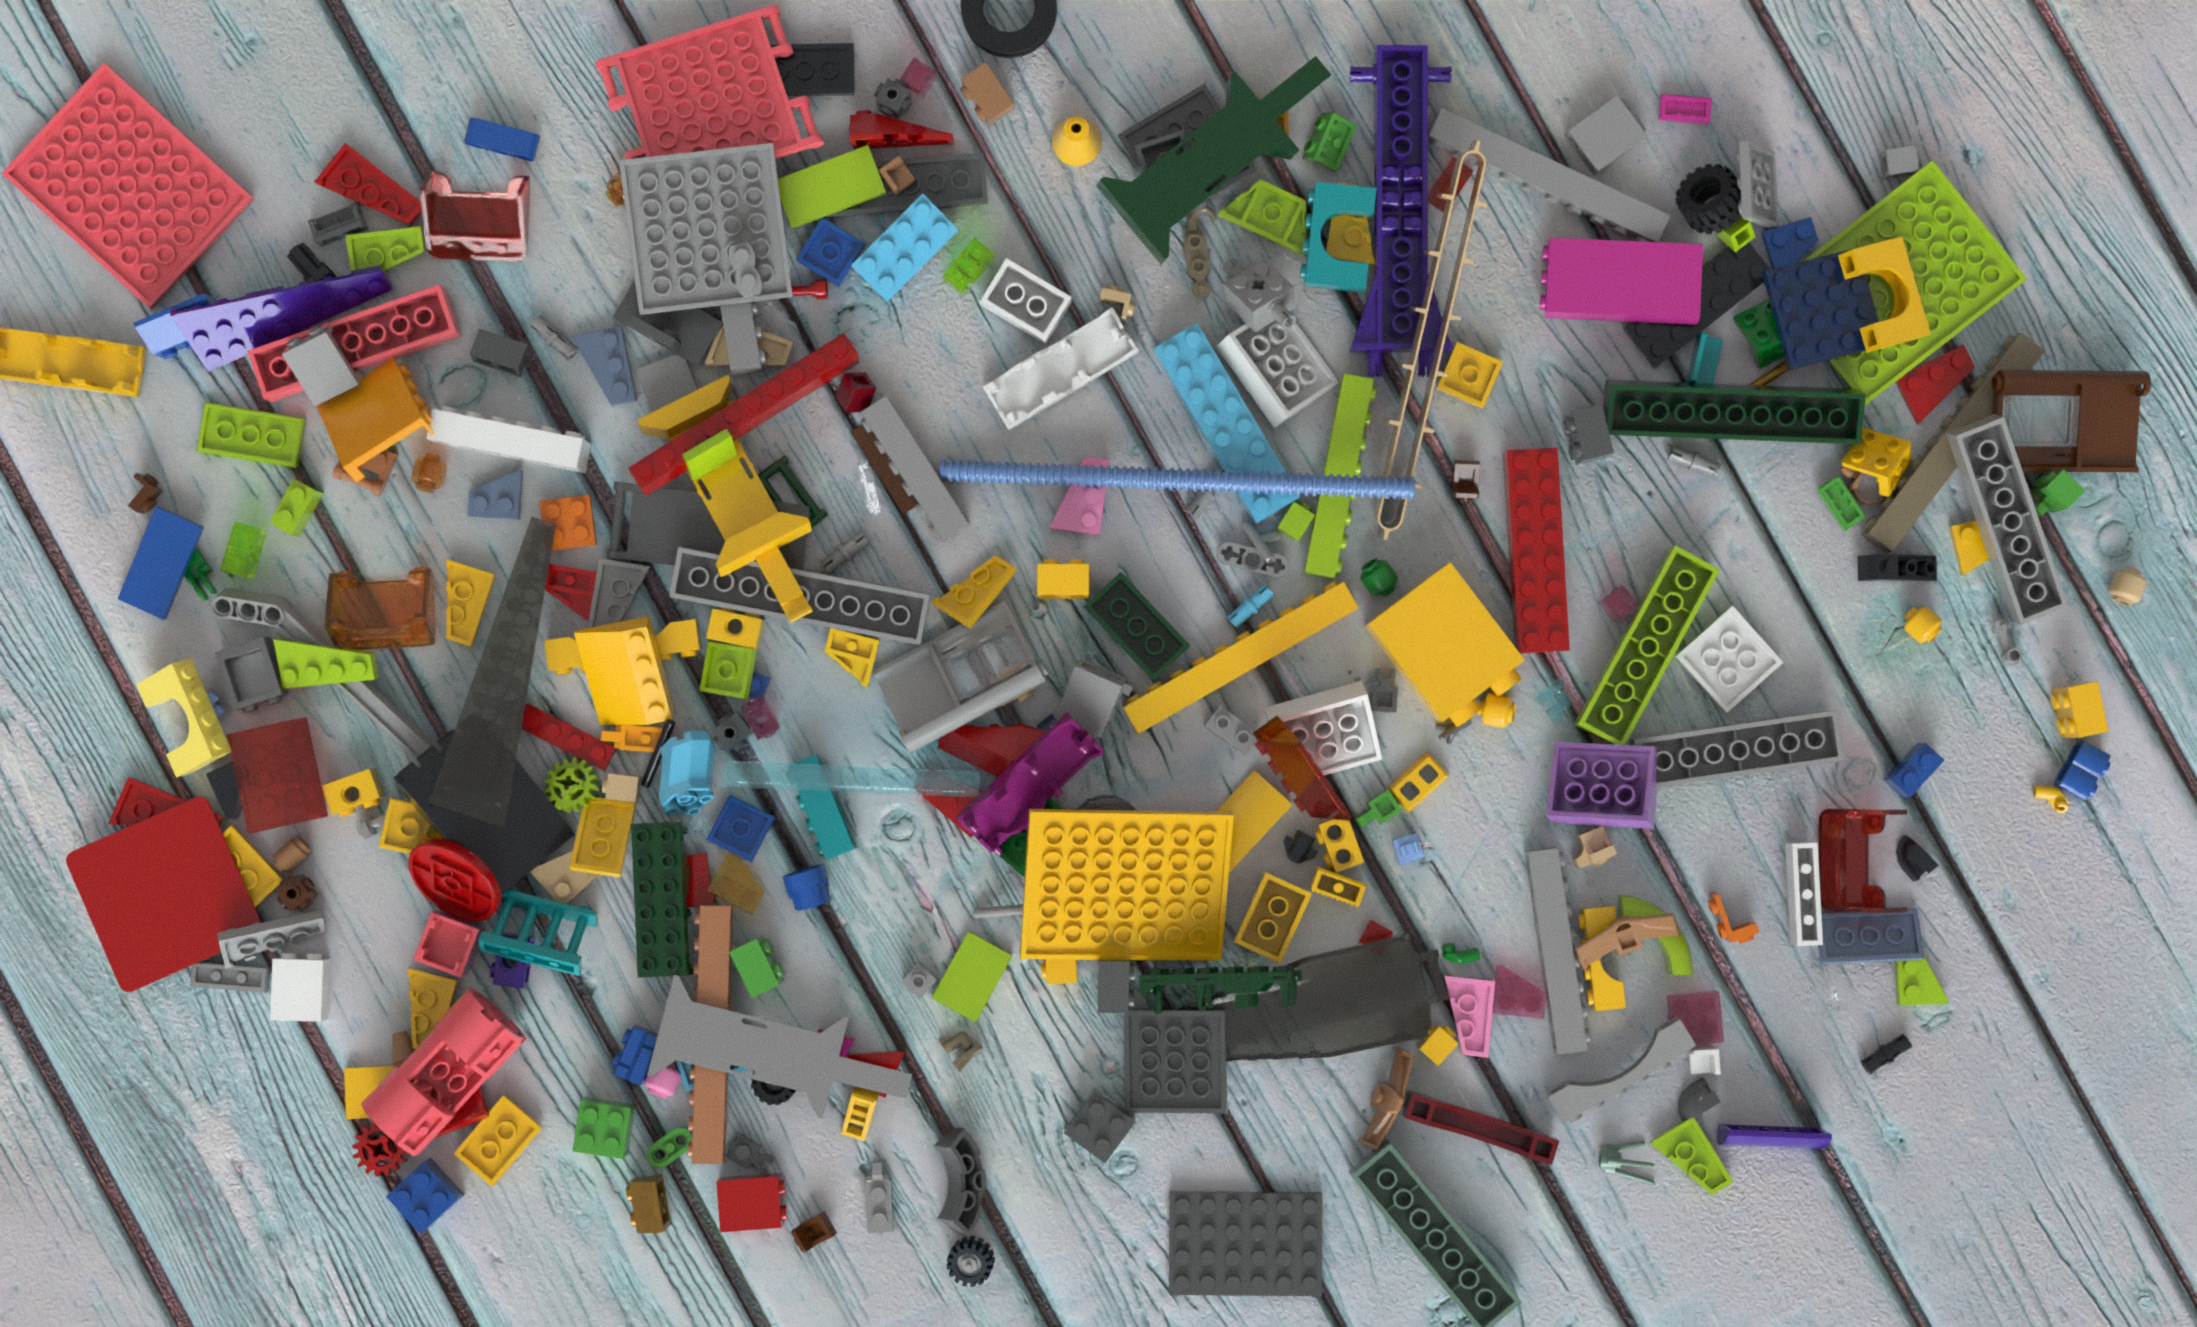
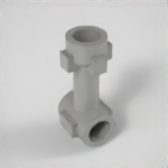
[1990,618,2023,666]
[356,814,386,839]

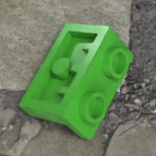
[1302,112,1357,172]

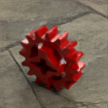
[352,1122,408,1177]

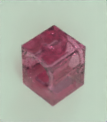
[900,57,937,98]
[1598,585,1639,622]
[741,695,780,740]

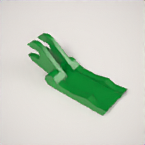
[184,547,218,601]

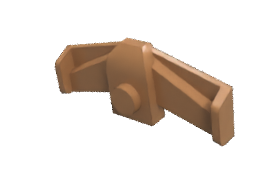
[1575,913,1680,970]
[1358,1046,1414,1150]

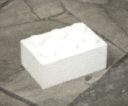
[980,258,1072,344]

